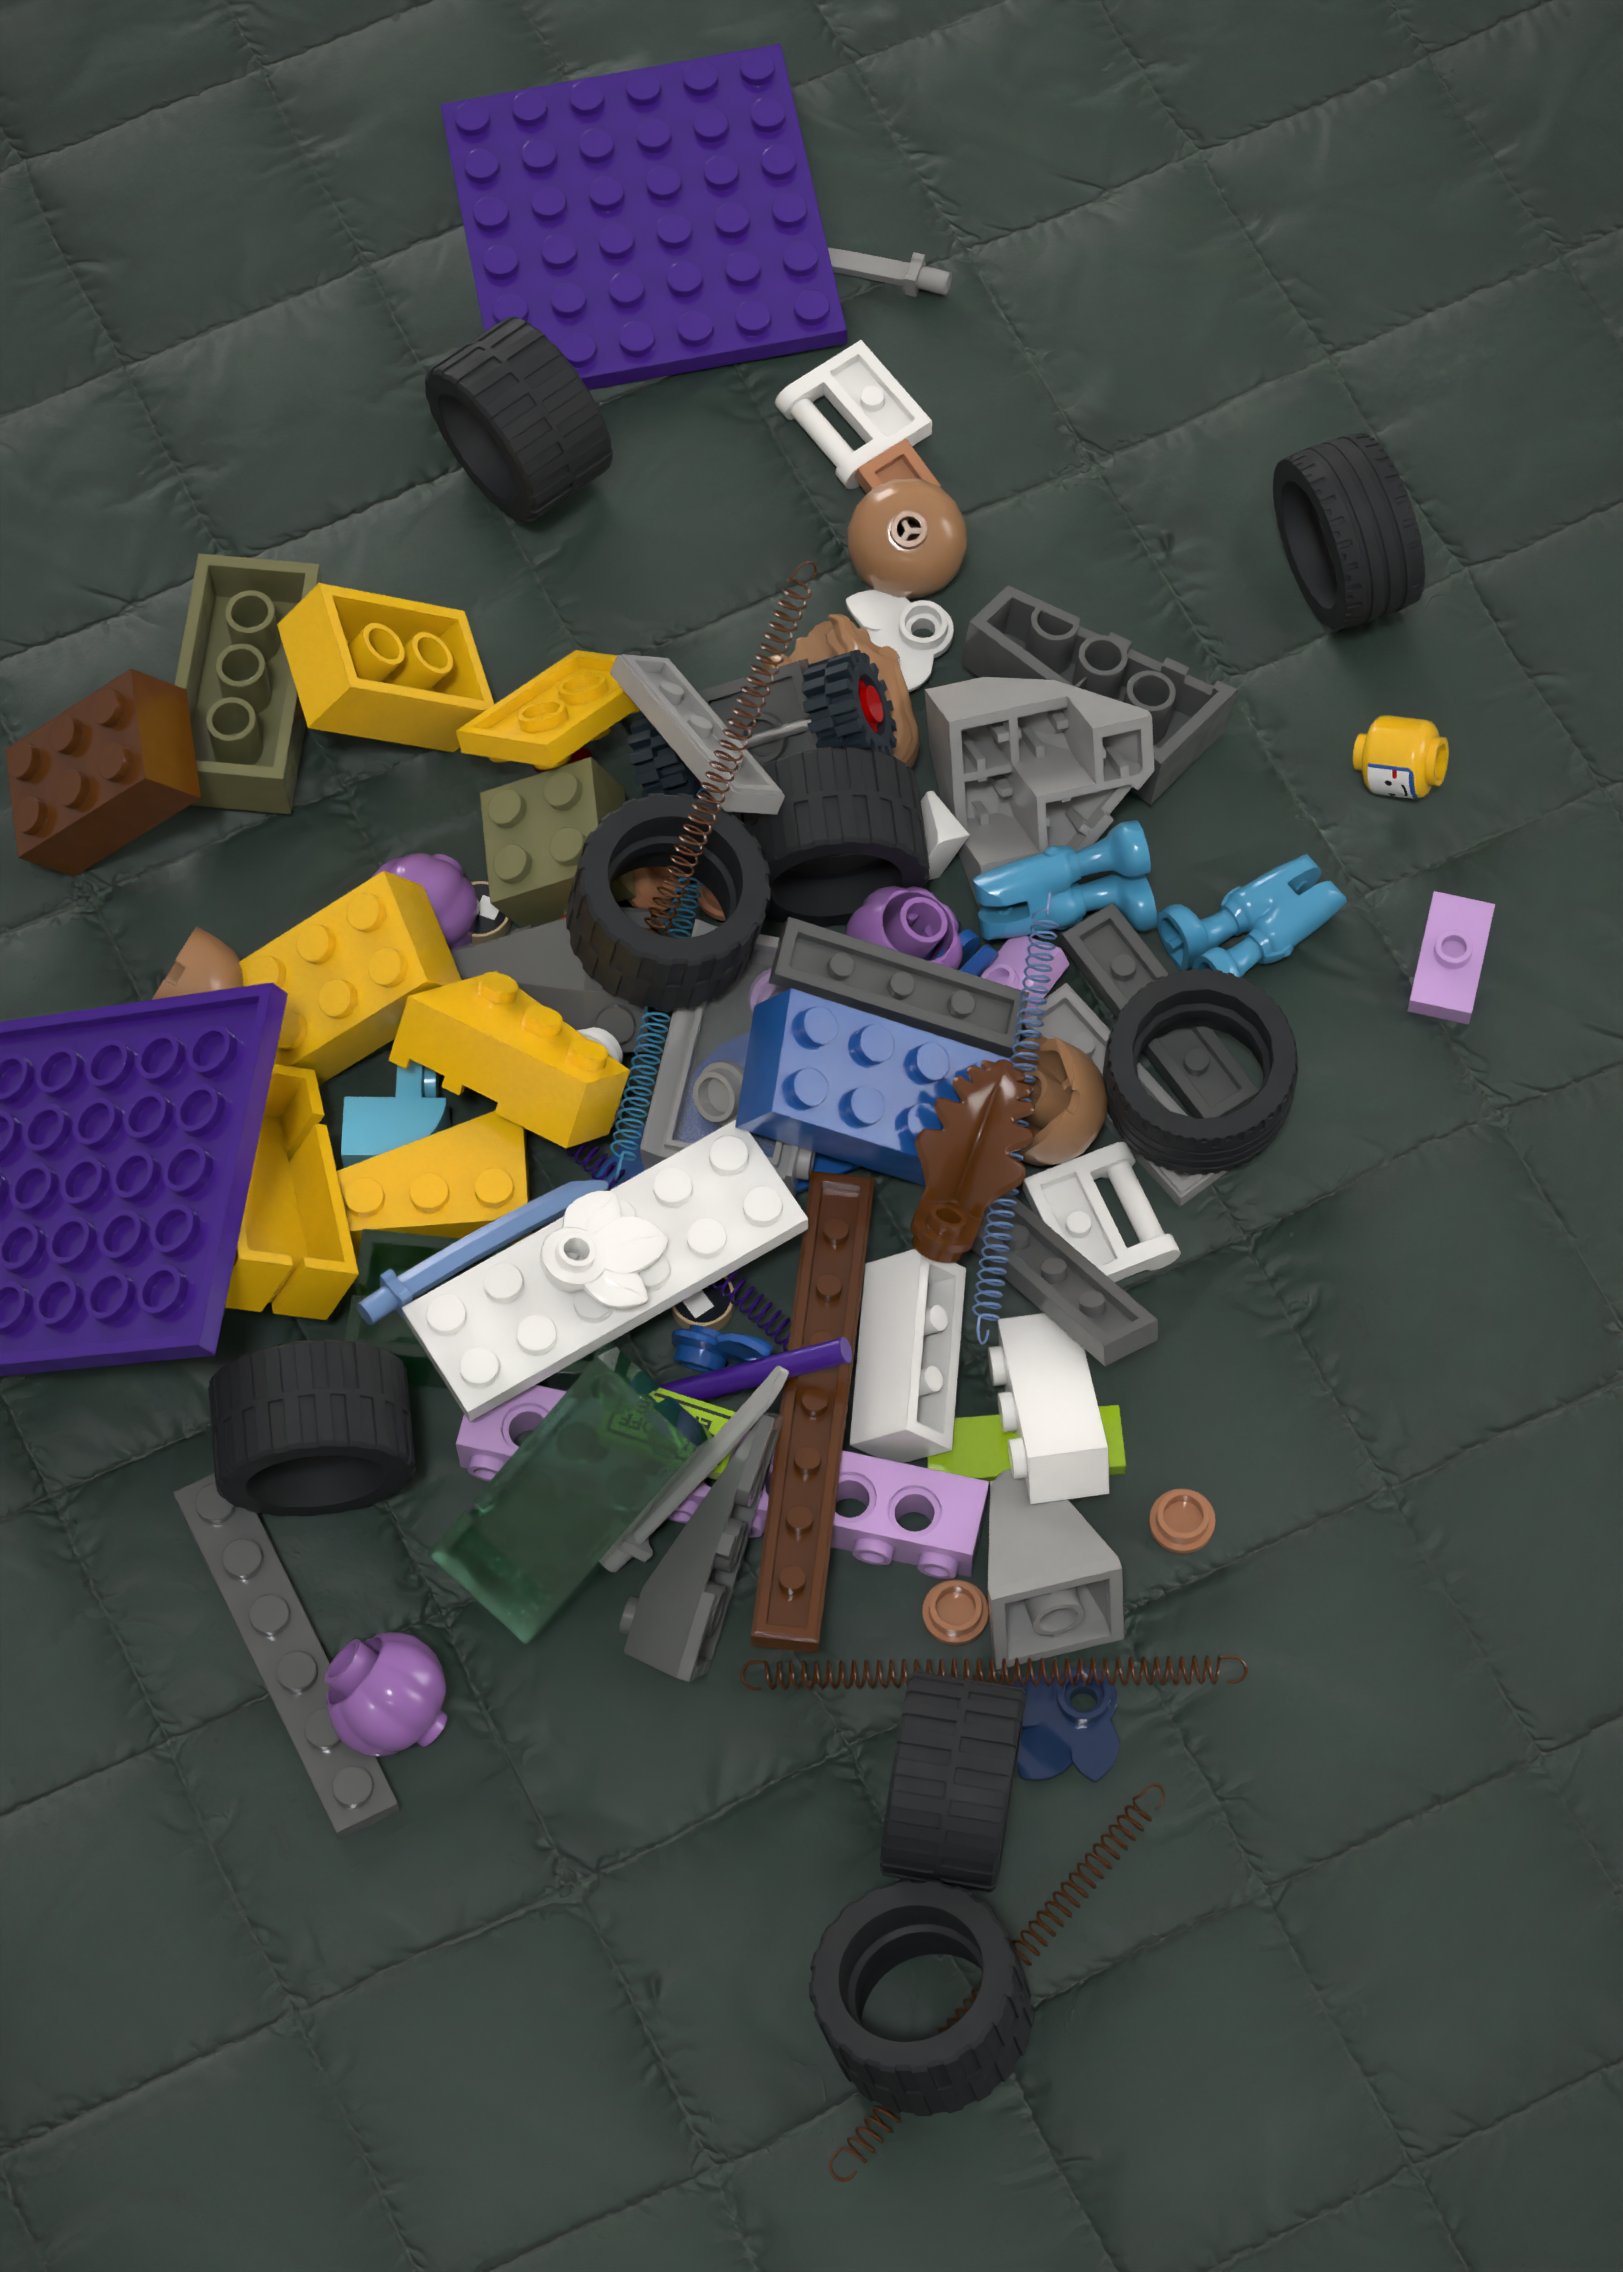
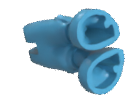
[973,820,1158,940]
[1157,854,1347,977]

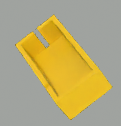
[225,1064,359,1320]

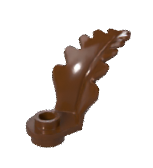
[911,1059,1035,1263]

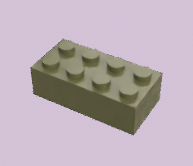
[175,553,323,814]

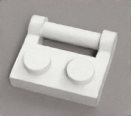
[775,340,932,489]
[1023,1142,1181,1282]

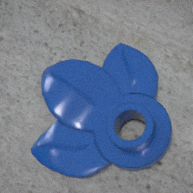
[671,1325,774,1373]

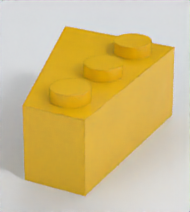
[388,971,630,1148]
[337,1111,532,1261]

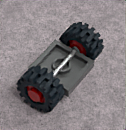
[628,650,897,813]

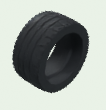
[1272,433,1426,630]
[1103,968,1298,1175]

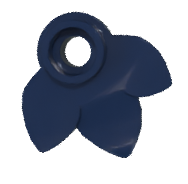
[1012,1667,1120,1783]

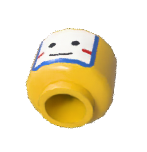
[1353,715,1449,799]

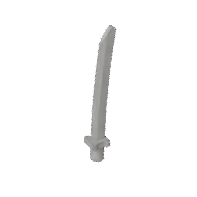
[828,247,952,297]
[598,1366,789,1572]

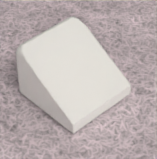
[921,791,970,880]

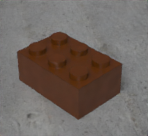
[5,668,201,877]

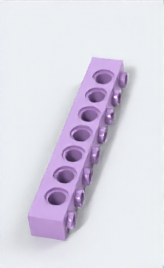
[456,1385,989,1579]

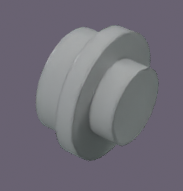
[693,1060,744,1125]

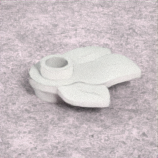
[846,589,954,692]
[540,1191,668,1309]

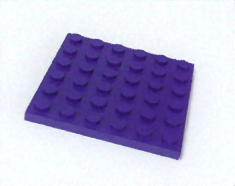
[440,44,847,390]
[0,982,288,1376]

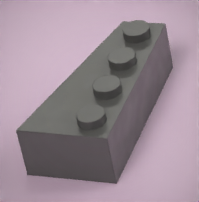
[961,585,1238,805]

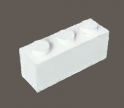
[849,1249,966,1463]
[988,1313,1109,1504]

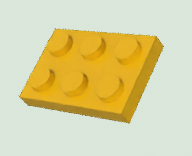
[456,650,641,770]

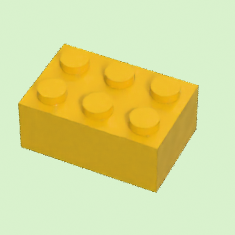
[277,583,494,753]
[239,870,462,1086]

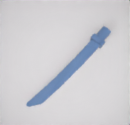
[357,1180,608,1325]

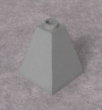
[988,1469,1124,1670]

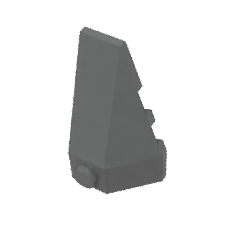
[450,908,652,1053]
[619,1412,784,1682]

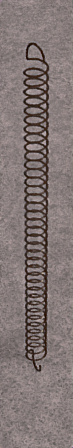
[643,561,817,937]
[741,1655,1248,1690]
[829,1783,1165,2182]

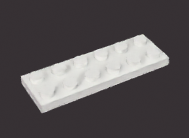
[402,1120,808,1422]

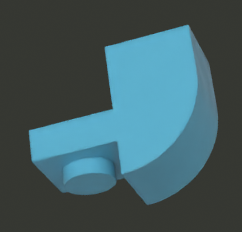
[341,1060,451,1168]

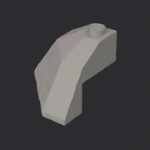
[925,677,1155,911]

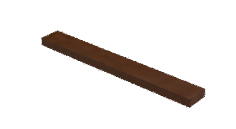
[751,1171,875,1653]

